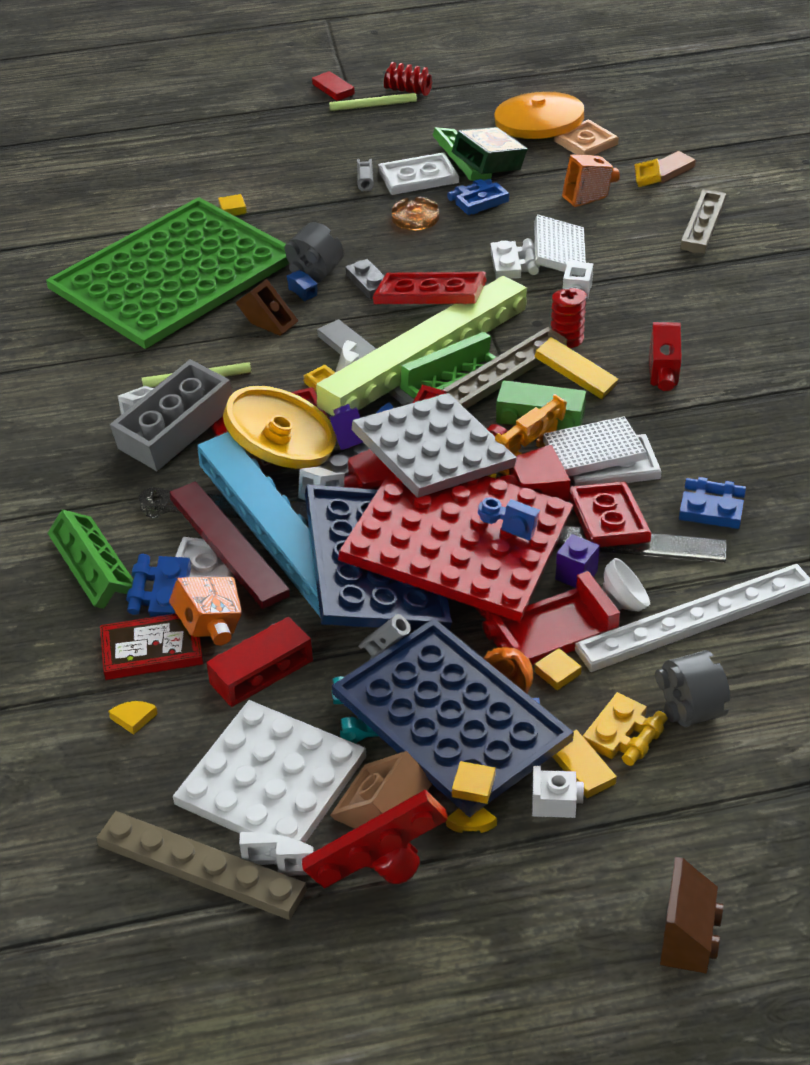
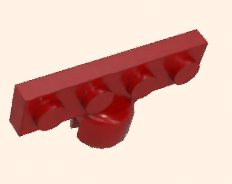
[302,789,448,889]

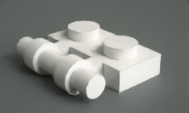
[491,238,540,279]

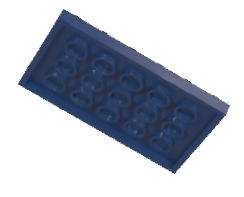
[305,484,452,631]
[332,619,574,818]

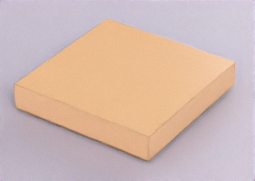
[554,119,619,156]

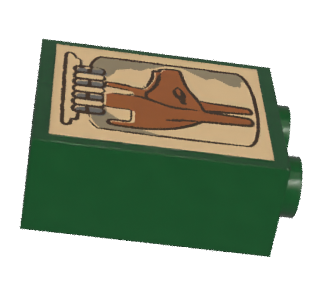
[451,127,528,174]

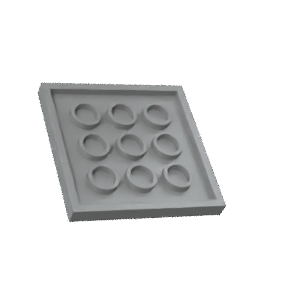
[351,393,517,498]

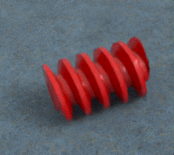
[384,62,432,96]
[551,288,586,348]

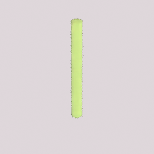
[329,93,417,111]
[142,362,251,387]

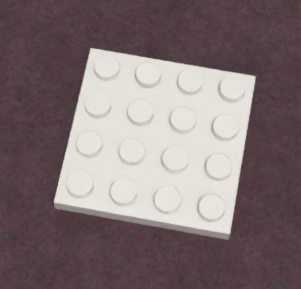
[173,700,366,843]

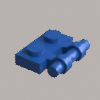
[447,179,509,215]
[679,477,746,529]
[126,554,192,617]

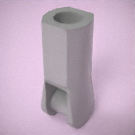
[357,159,374,191]
[358,614,411,659]

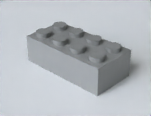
[110,359,233,471]

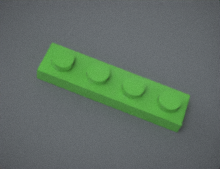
[433,127,493,181]

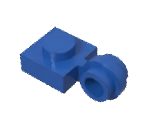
[478,497,540,541]

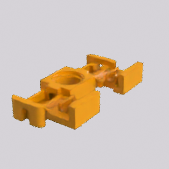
[495,394,567,475]

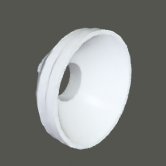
[602,558,650,612]

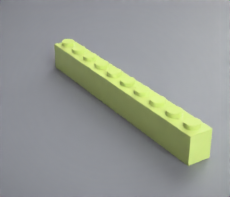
[316,276,527,416]

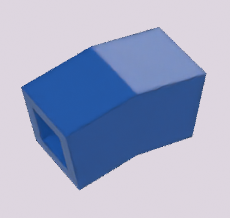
[287,270,318,301]

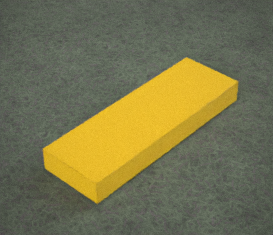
[534,337,618,399]

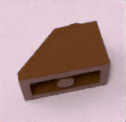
[236,279,298,336]

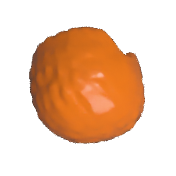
[483,647,533,694]

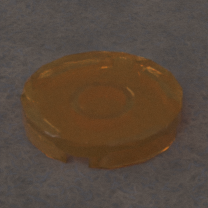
[392,197,439,230]

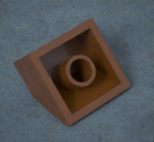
[660,857,723,974]

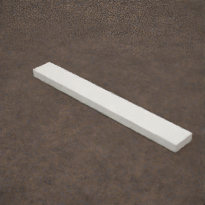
[575,564,810,672]

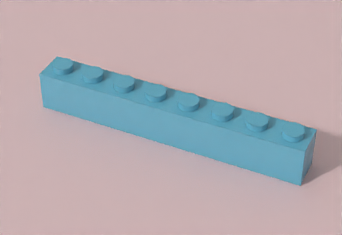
[198,432,320,617]

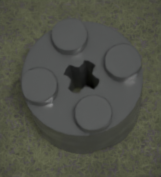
[284,222,344,283]
[655,650,730,727]

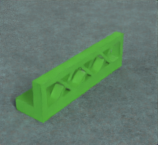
[400,332,496,399]
[48,509,133,609]

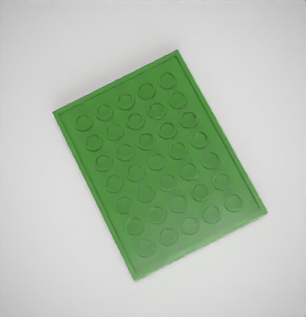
[46,197,290,349]

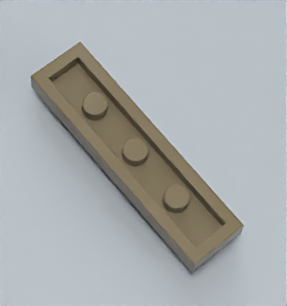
[680,189,726,253]

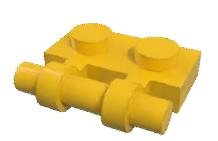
[583,692,668,766]

